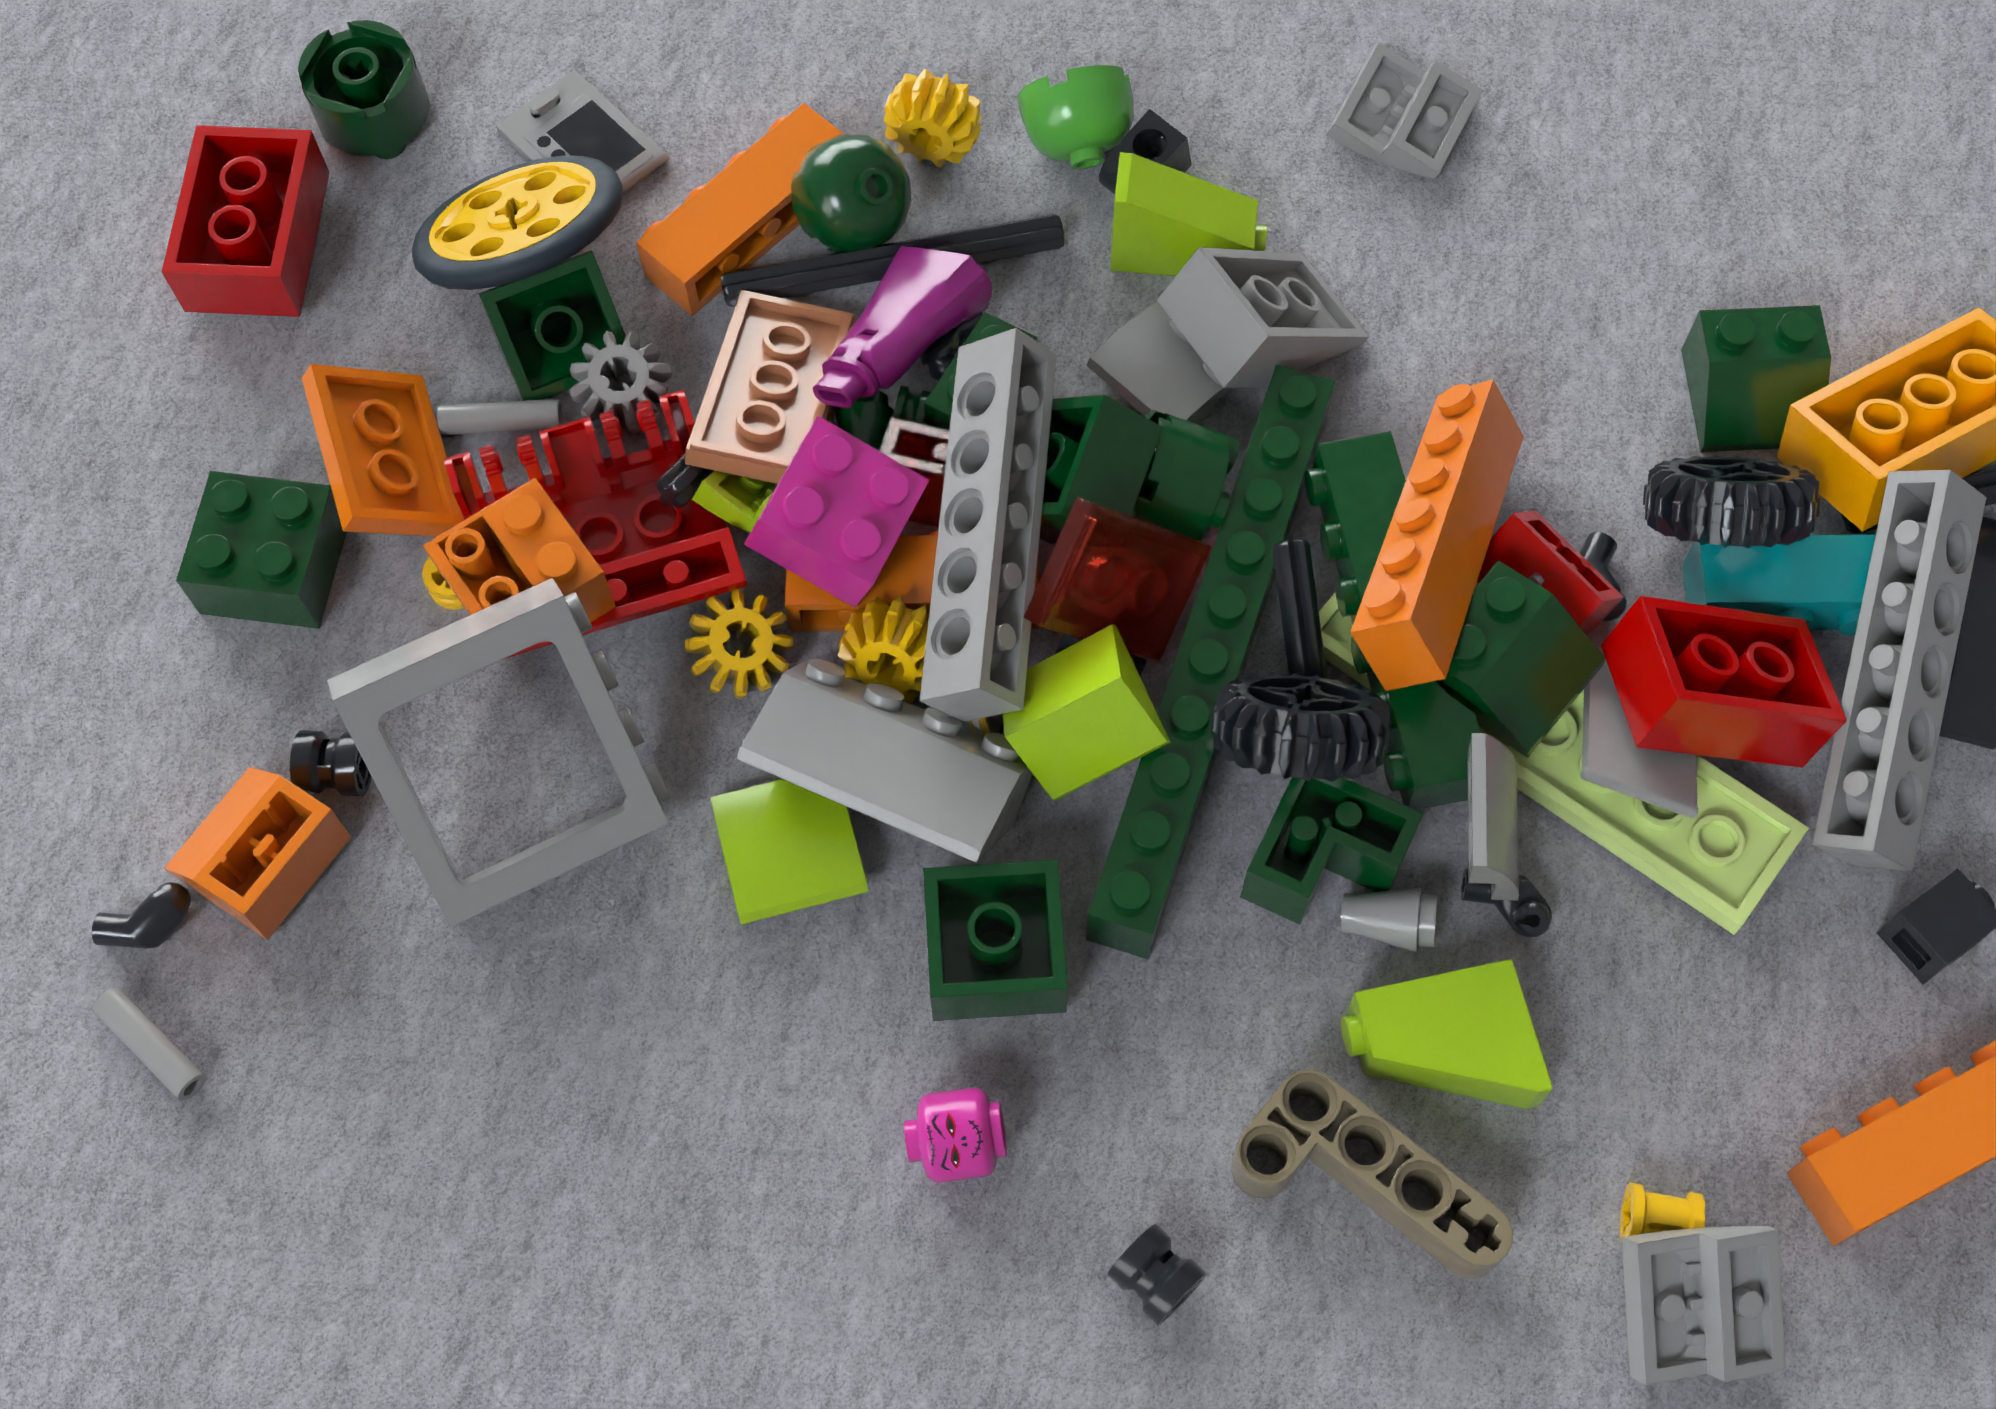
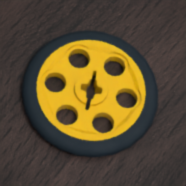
[412,156,623,290]

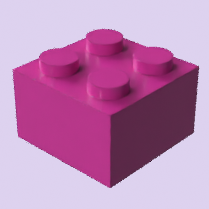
[744,415,929,608]

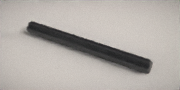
[721,214,1065,307]

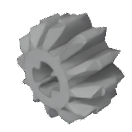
[570,331,672,434]

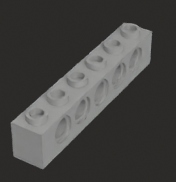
[920,328,1057,722]
[1812,470,1986,871]

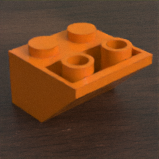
[423,478,616,643]
[164,767,351,940]

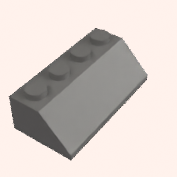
[736,659,1032,863]

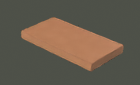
[685,290,856,484]

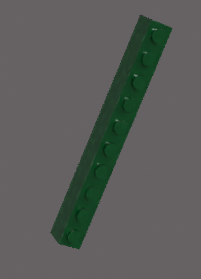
[1086,364,1335,960]

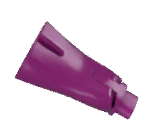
[813,246,992,408]

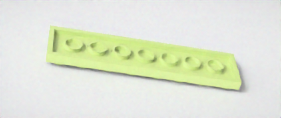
[1319,593,1809,935]

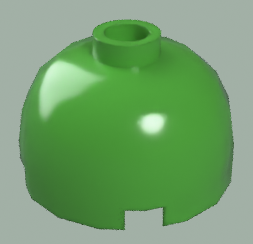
[1017,65,1134,170]

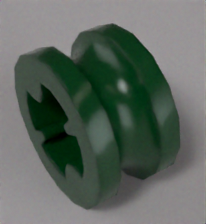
[889,385,931,445]

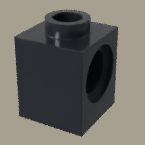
[1877,868,1996,985]

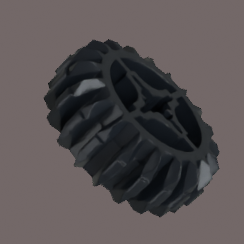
[1643,455,1821,549]
[1211,673,1392,782]

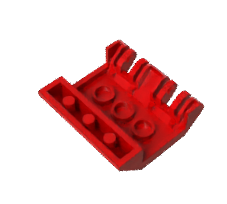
[444,390,747,659]

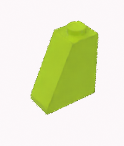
[1110,152,1267,276]
[1340,959,1553,1109]

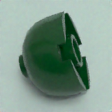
[791,135,912,253]

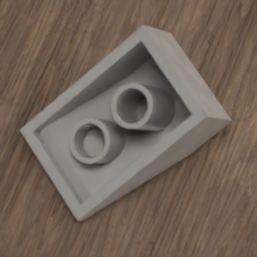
[1157,247,1369,388]

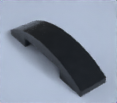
[1939,517,1996,749]

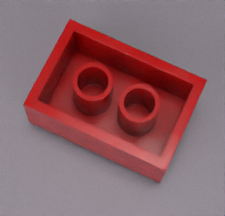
[162,125,330,317]
[1601,596,1847,768]

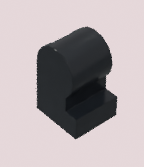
[1099,109,1191,195]

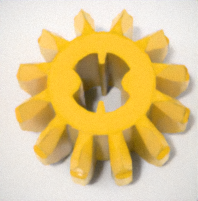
[883,69,982,168]
[684,589,793,699]
[838,595,928,704]

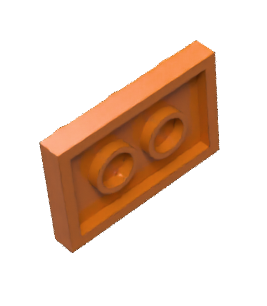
[301,364,464,537]

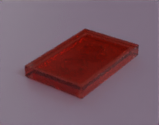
[1024,496,1211,661]

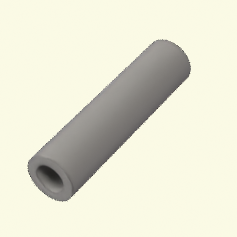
[437,399,563,435]
[92,987,206,1101]

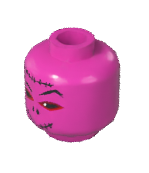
[904,1088,1007,1183]

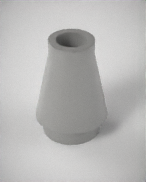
[1341,887,1439,953]

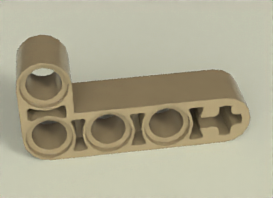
[1231,1069,1513,1279]

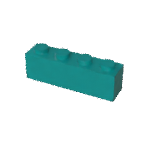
[1683,535,1876,636]

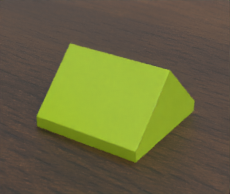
[1003,624,1171,801]

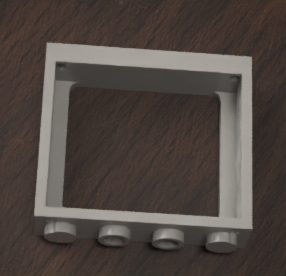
[327,578,670,928]

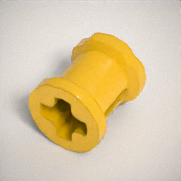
[1619,1182,1705,1243]

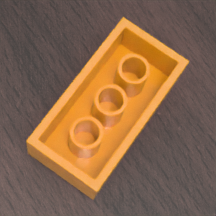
[1777,308,1996,532]

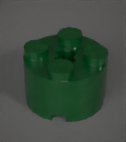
[298,20,429,160]
[1127,410,1239,552]

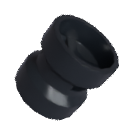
[290,730,372,796]
[1107,1224,1207,1326]

